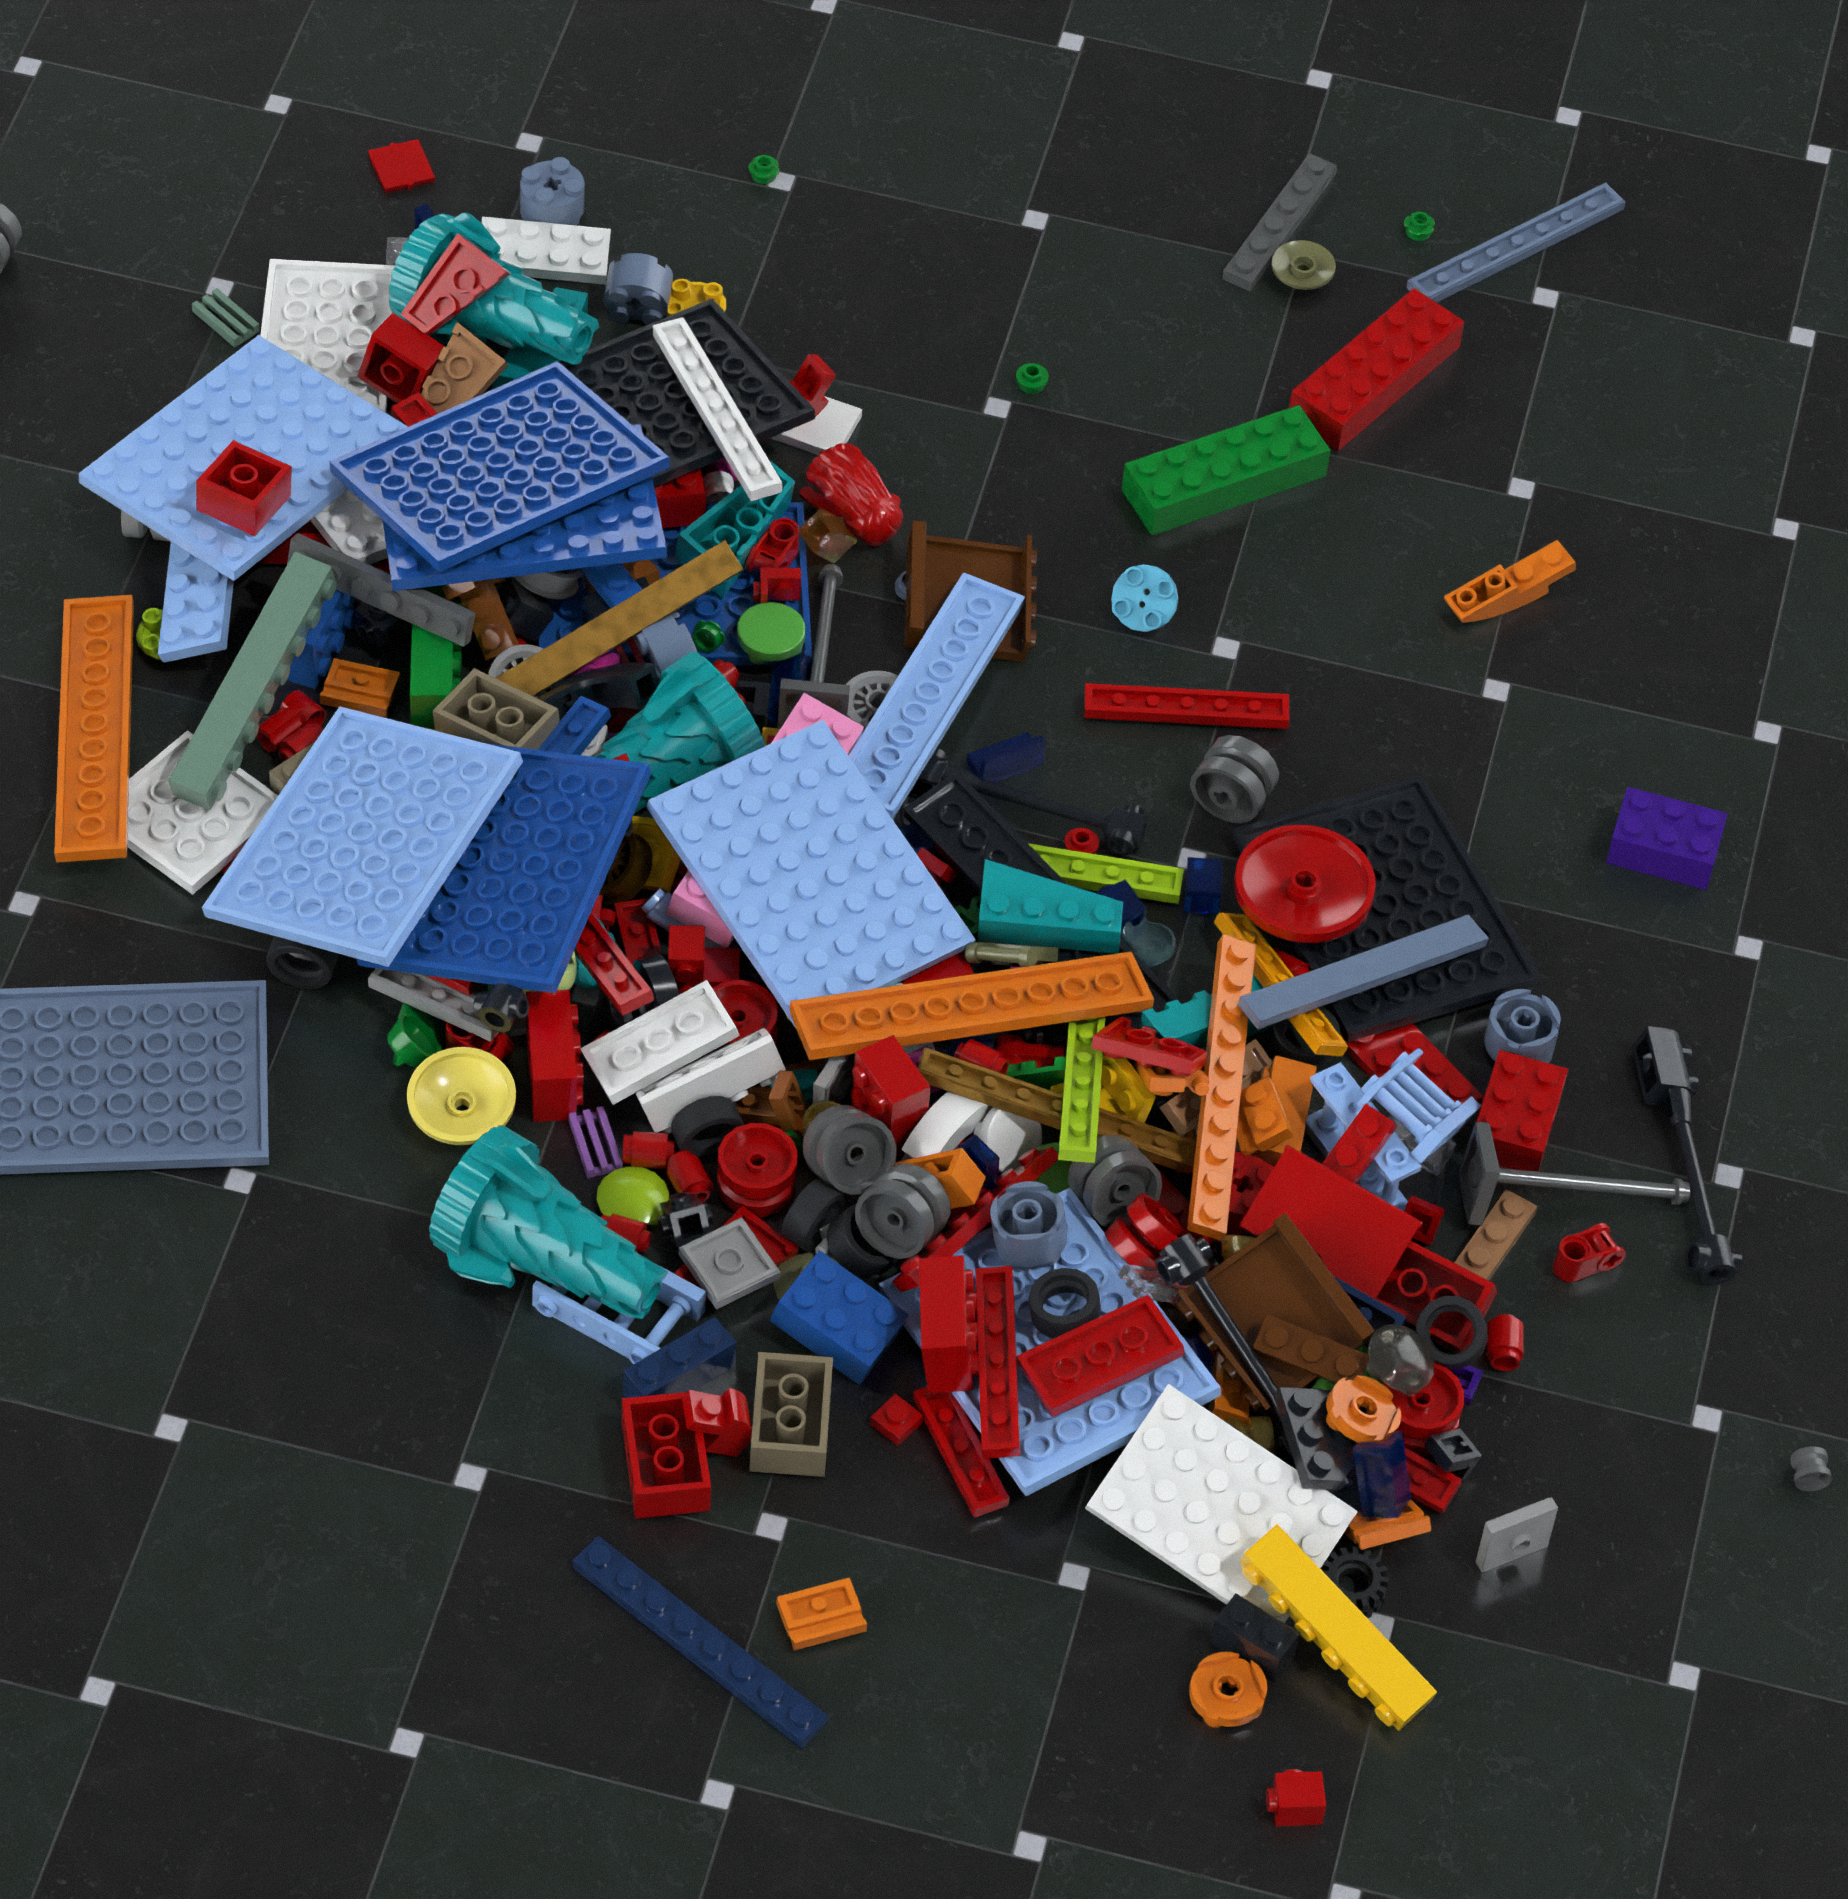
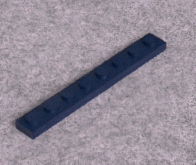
[573,1536,829,1749]

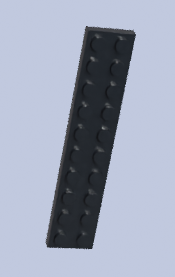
[903,771,1184,1029]

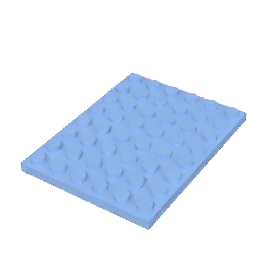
[79,335,408,581]
[202,706,523,967]
[646,720,976,1028]
[879,1188,1221,1496]

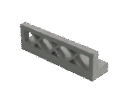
[368,968,510,1041]

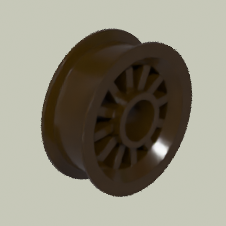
[599,833,653,905]

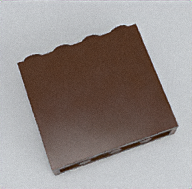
[904,520,1037,662]
[1176,1213,1375,1416]

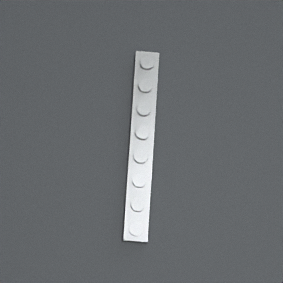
[652,317,782,501]

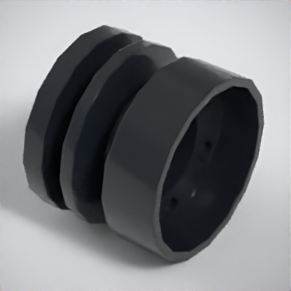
[599,953,679,1031]

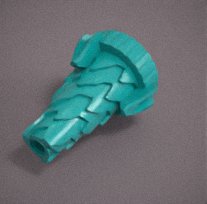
[389,212,599,365]
[595,651,765,815]
[429,1125,668,1319]

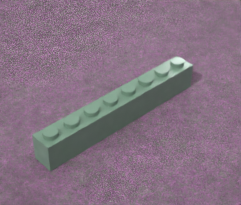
[168,551,337,810]

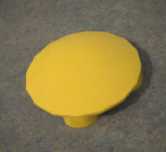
[665,279,726,317]

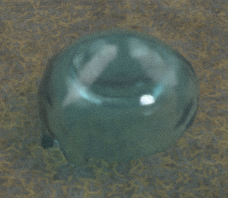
[1121,919,1176,967]

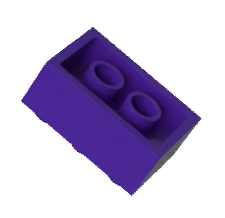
[1606,786,1728,890]

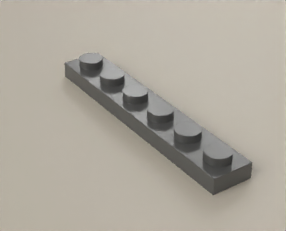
[1222,153,1337,292]
[287,533,475,647]

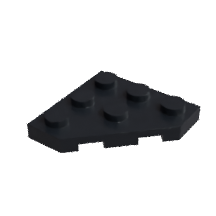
[1273,1387,1368,1490]

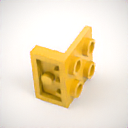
[1050,1055,1156,1123]

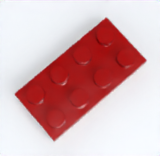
[1340,1023,1483,1104]
[1016,1294,1185,1417]

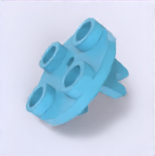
[1111,564,1179,632]

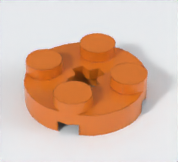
[1326,1376,1401,1449]
[1189,1652,1267,1728]

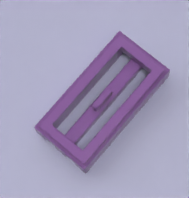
[569,1106,623,1178]

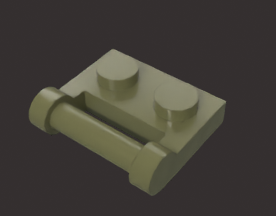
[965,942,1058,967]

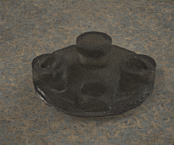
[1367,1324,1434,1396]

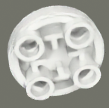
[974,1107,1042,1173]

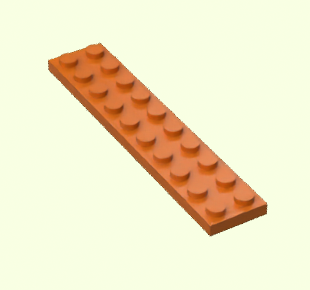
[54,595,134,863]
[789,951,1154,1060]

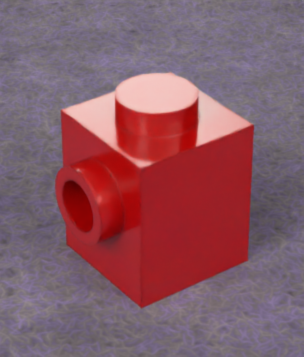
[1266,1769,1326,1826]

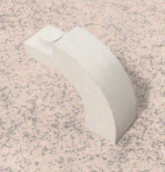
[901,1091,993,1161]

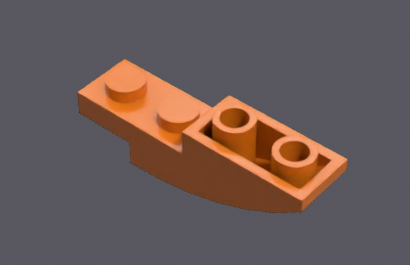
[1444,540,1576,623]

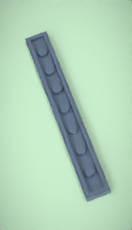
[1406,183,1625,303]
[1238,914,1489,1029]

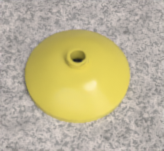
[407,1047,516,1145]

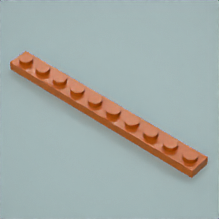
[1187,934,1256,1241]

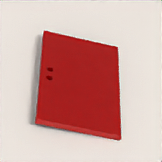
[1239,1145,1422,1299]

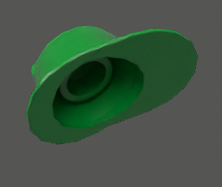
[387,1003,444,1068]

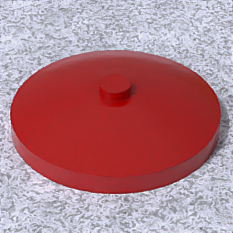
[1234,825,1376,943]

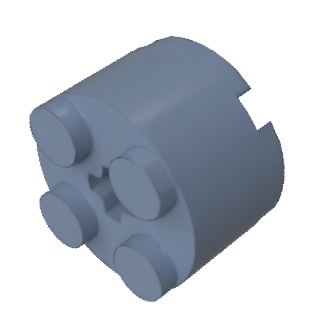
[520,157,585,226]
[603,253,673,325]
[634,611,698,683]
[1484,989,1561,1063]
[990,1181,1067,1267]

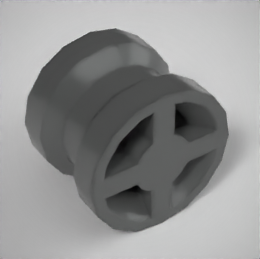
[1790,1446,1832,1491]

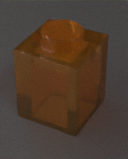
[799,508,858,563]

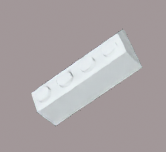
[635,1028,786,1134]

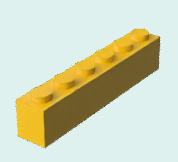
[1240,1524,1437,1731]

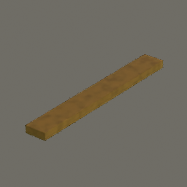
[496,540,743,697]
[917,1047,1196,1174]

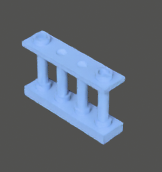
[1357,1048,1482,1163]
[1305,1062,1422,1211]
[532,1265,706,1364]

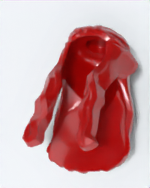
[799,443,903,547]

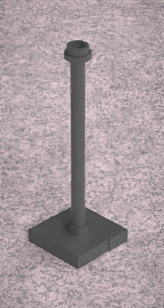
[777,564,850,729]
[1457,1122,1690,1225]

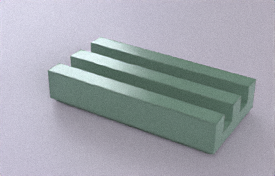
[192,288,260,348]

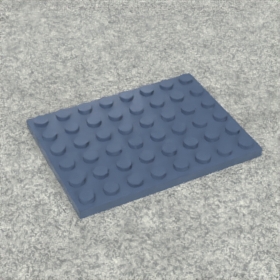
[0,980,269,1174]

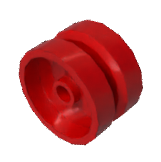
[704,980,778,1056]
[717,1123,797,1217]
[1104,1193,1196,1286]
[1384,1360,1464,1457]

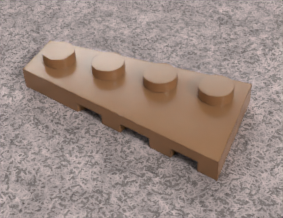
[421,322,508,414]

